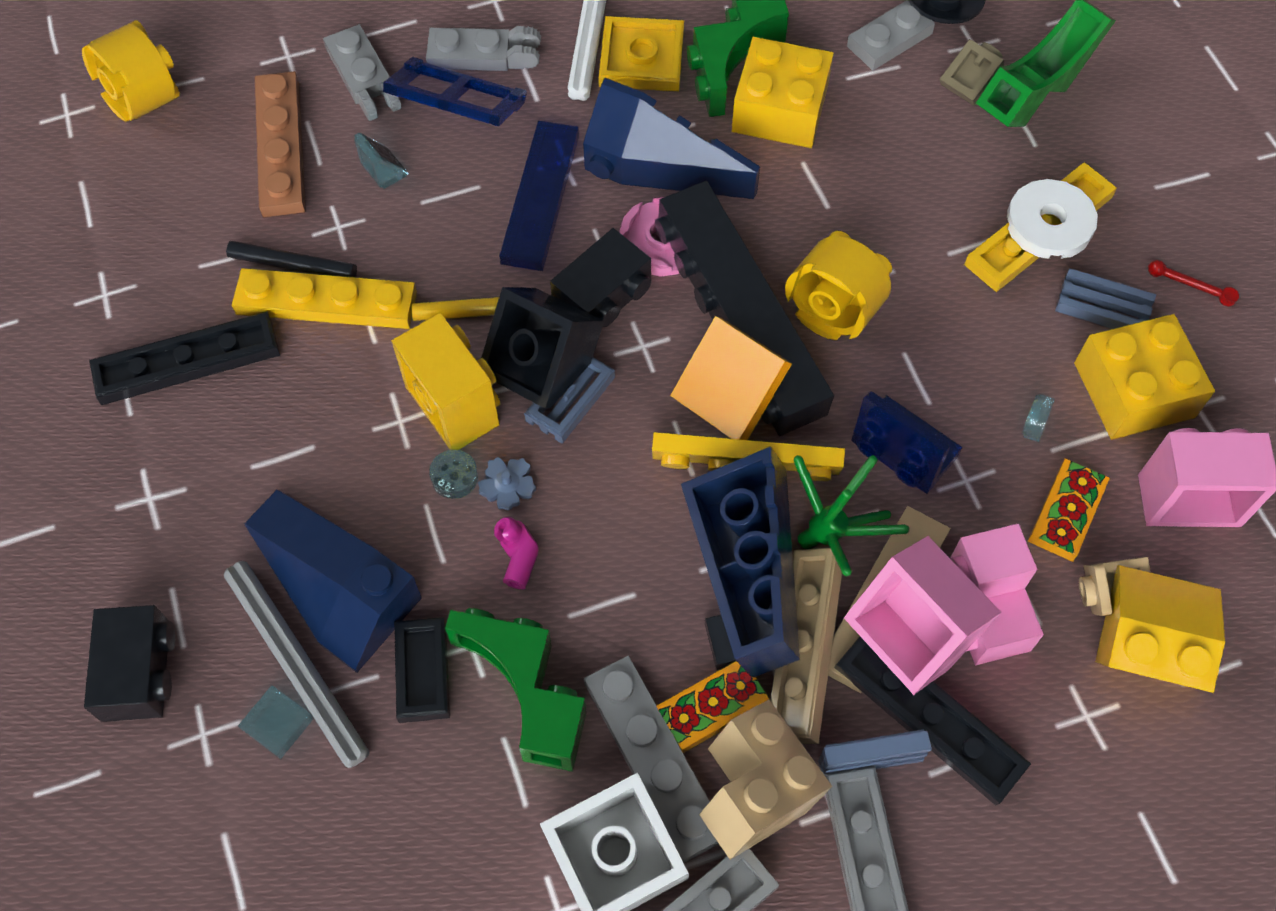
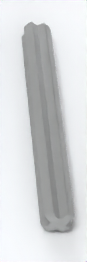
[224,561,369,768]

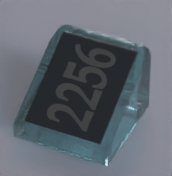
[354,132,408,189]

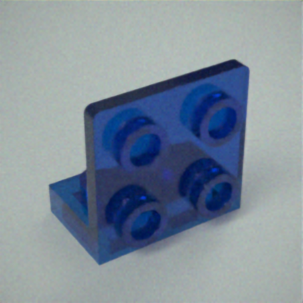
[851,391,963,494]

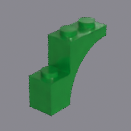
[687,0,789,117]
[976,0,1116,127]
[445,608,587,772]

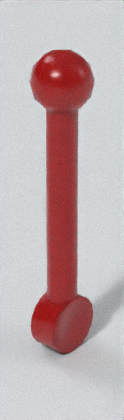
[1148,260,1239,306]

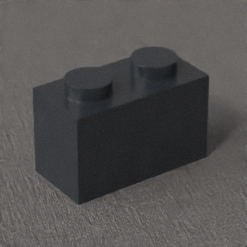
[550,228,651,327]
[84,605,175,722]

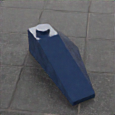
[583,78,760,199]
[244,489,422,673]

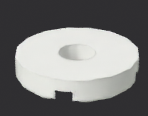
[1007,179,1098,259]

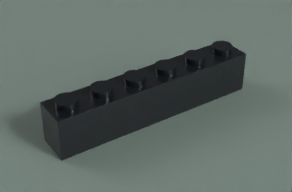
[655,181,834,437]

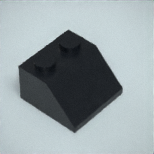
[481,287,604,409]

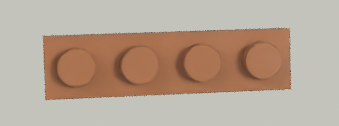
[255,71,306,218]

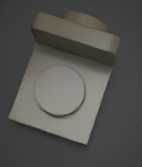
[940,39,1004,106]

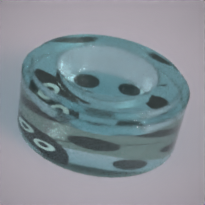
[1022,393,1055,442]
[429,450,478,499]

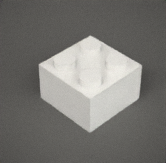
[540,773,689,911]

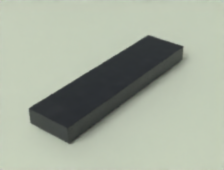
[89,311,280,405]
[834,637,1031,806]

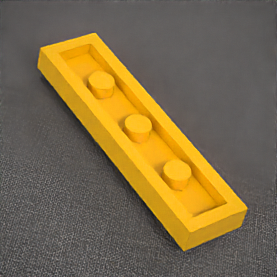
[964,162,1117,293]
[232,268,417,329]
[652,432,845,481]

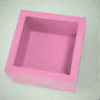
[1138,428,1276,527]
[844,536,1002,695]

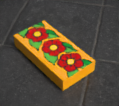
[1027,458,1110,562]
[656,661,770,753]

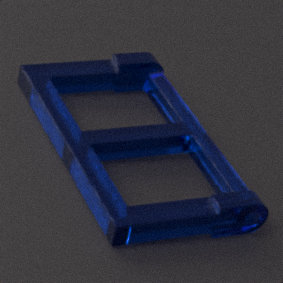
[383,57,527,127]

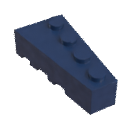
[681,446,800,678]

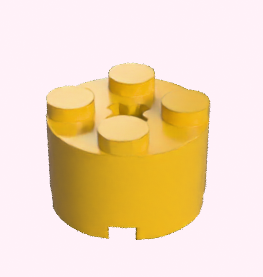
[82,20,180,122]
[785,231,892,340]

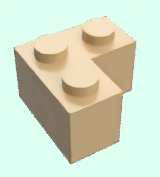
[699,700,833,860]

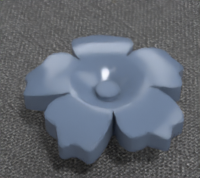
[478,457,536,510]

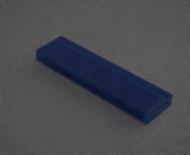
[499,120,579,271]

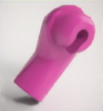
[494,517,539,590]

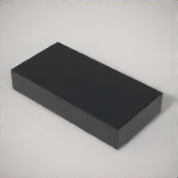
[394,617,450,723]

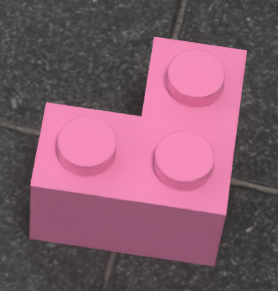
[950,523,1044,666]

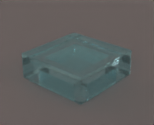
[238,685,314,760]

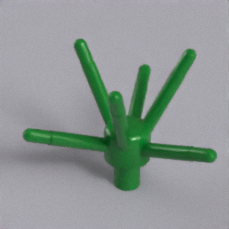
[793,455,910,576]

